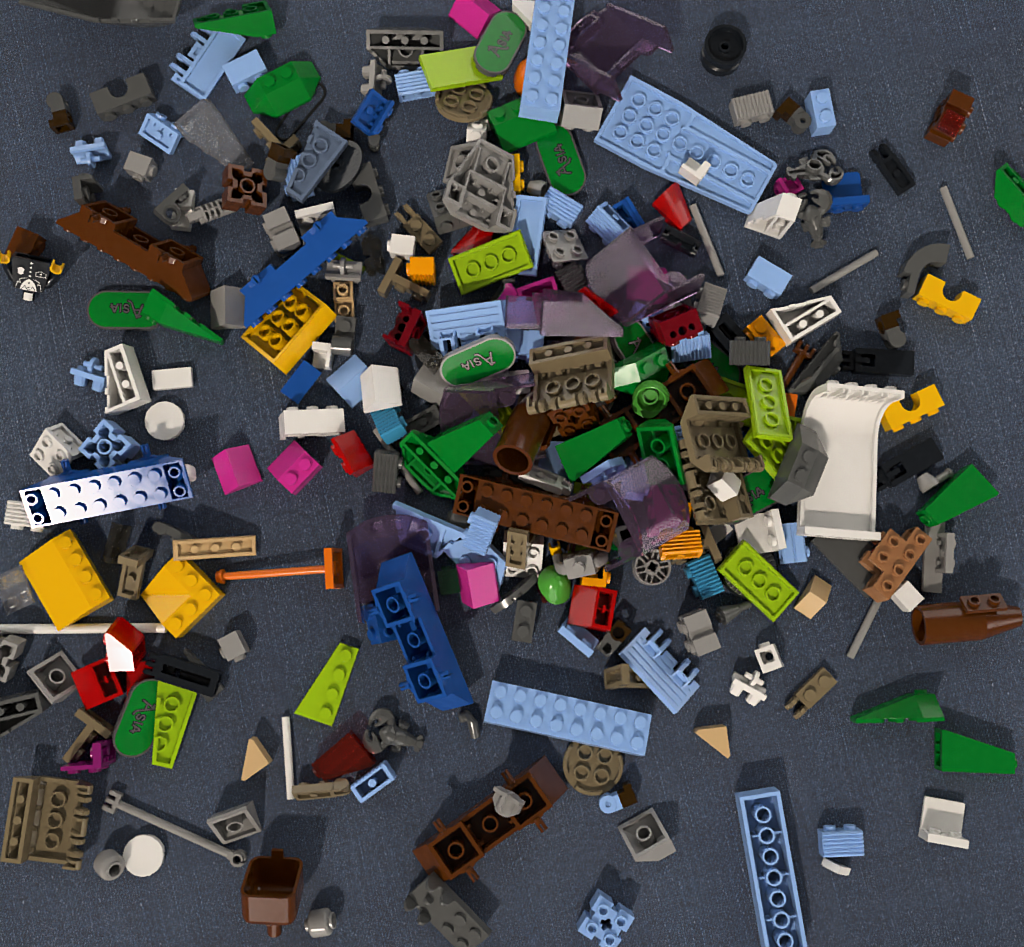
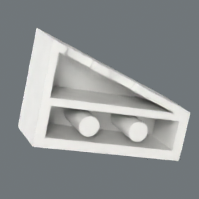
[744,193,802,239]
[766,296,842,347]
[104,344,152,415]

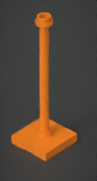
[215,548,344,589]

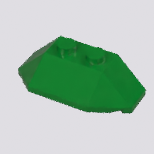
[244,61,321,118]
[994,162,1024,227]
[614,342,671,397]
[399,430,465,500]

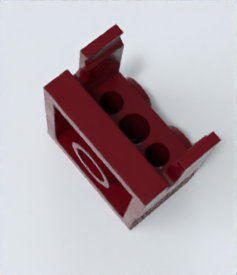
[382,300,427,356]
[647,304,704,347]

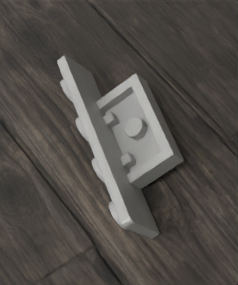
[921,522,956,593]

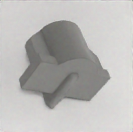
[493,786,526,818]

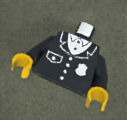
[0,250,65,301]

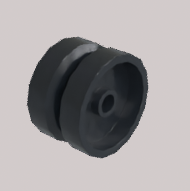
[700,24,747,77]

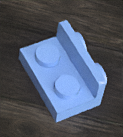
[138,112,188,155]
[580,456,630,491]
[556,617,599,658]

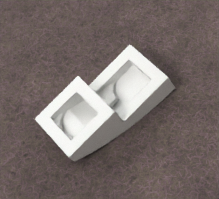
[170,188,195,232]

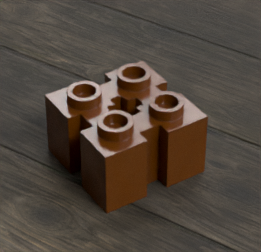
[924,89,975,147]
[222,163,267,216]
[547,402,601,440]

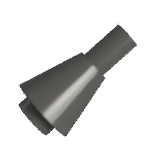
[715,600,752,625]

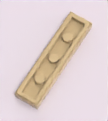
[172,535,256,561]

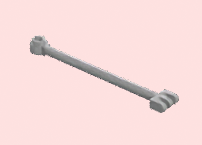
[101,789,247,867]

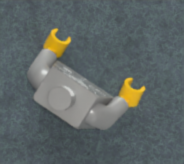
[548,541,608,579]

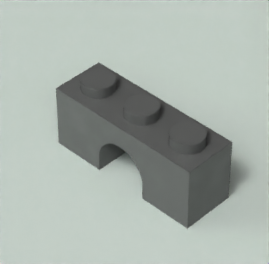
[89,72,157,122]
[353,162,391,228]

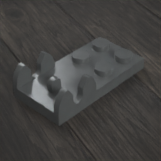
[404,871,492,947]

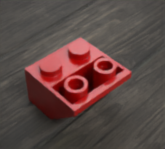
[330,430,374,478]
[567,585,617,632]
[103,617,146,672]
[71,658,126,710]

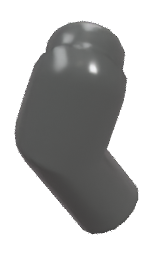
[458,710,480,739]

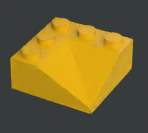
[141,557,226,638]

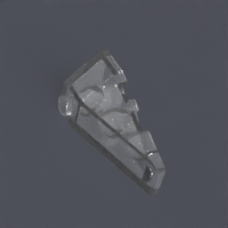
[173,99,254,171]

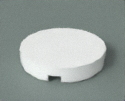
[144,401,185,441]
[123,834,165,877]

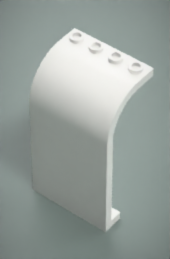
[796,380,905,541]

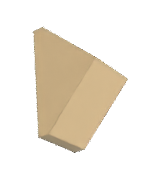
[793,575,832,619]
[692,724,730,758]
[241,736,273,781]

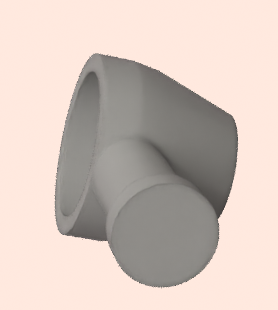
[527,180,547,197]
[917,468,954,494]

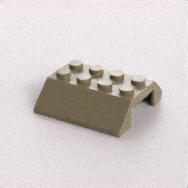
[526,333,615,415]
[680,394,765,473]
[677,439,754,525]
[0,775,94,870]

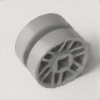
[632,549,671,585]

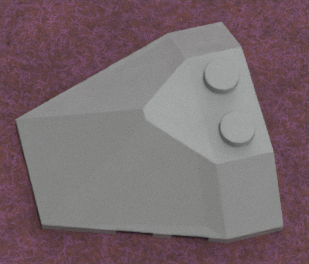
[442,138,517,234]

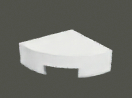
[822,858,851,876]

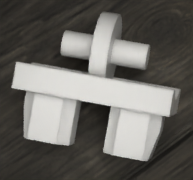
[729,670,767,706]

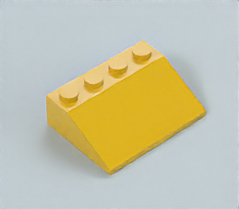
[241,287,337,375]
[19,529,114,631]

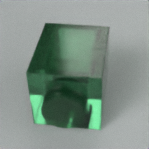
[437,565,461,595]

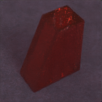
[311,730,377,781]

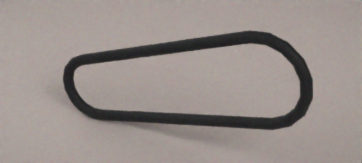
[275,82,326,141]

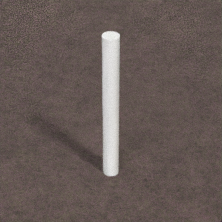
[282,716,295,800]

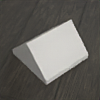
[360,364,402,413]

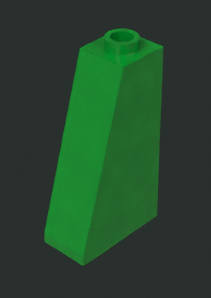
[427,411,503,473]
[555,416,632,483]
[916,464,999,528]
[934,727,1017,774]

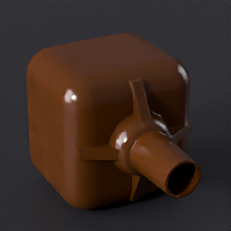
[240,848,304,938]

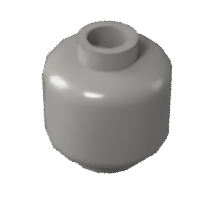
[93,849,125,881]
[304,908,337,938]

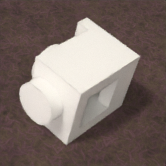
[466,118,488,143]
[754,641,784,674]

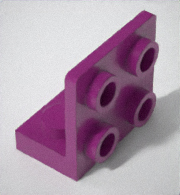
[60,737,116,774]

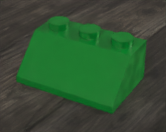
[487,98,557,153]
[636,419,686,485]

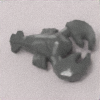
[785,149,844,186]
[796,189,833,249]
[363,707,424,754]

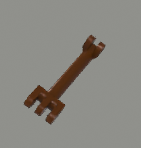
[783,339,817,390]

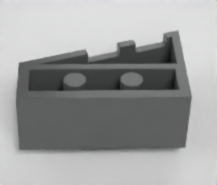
[0,688,52,738]

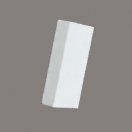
[152,367,194,391]

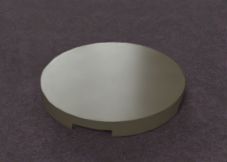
[435,83,493,123]
[563,742,623,796]

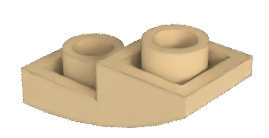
[333,281,355,323]

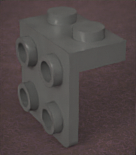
[426,188,471,235]

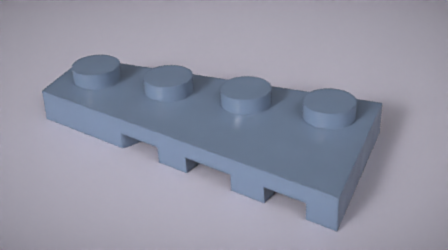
[286,120,348,204]

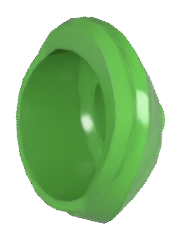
[631,380,669,418]
[538,565,572,605]

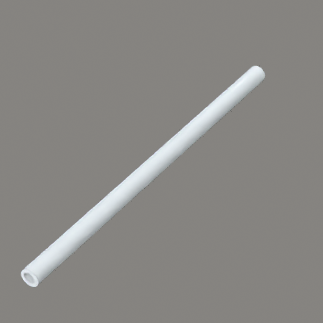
[0,623,167,634]

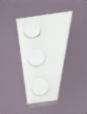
[278,405,345,440]

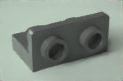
[72,173,104,206]

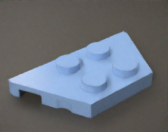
[392,500,465,558]
[444,539,507,591]

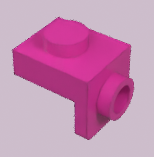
[773,177,804,195]

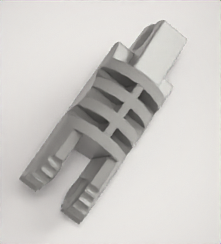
[186,198,236,224]

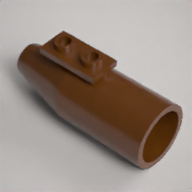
[493,388,557,475]
[911,593,1023,646]

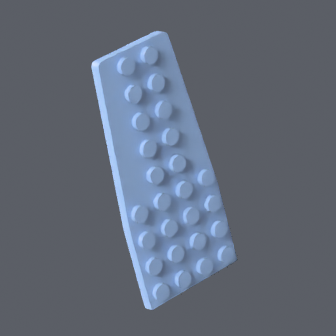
[594,75,777,215]

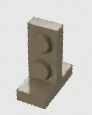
[251,117,302,160]
[377,256,431,302]
[670,525,722,565]
[505,527,537,570]
[117,544,154,601]
[604,664,650,690]
[62,707,114,763]

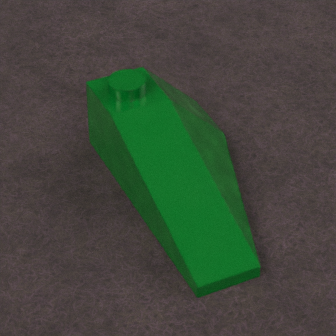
[192,0,277,39]
[142,288,225,345]
[850,689,945,723]

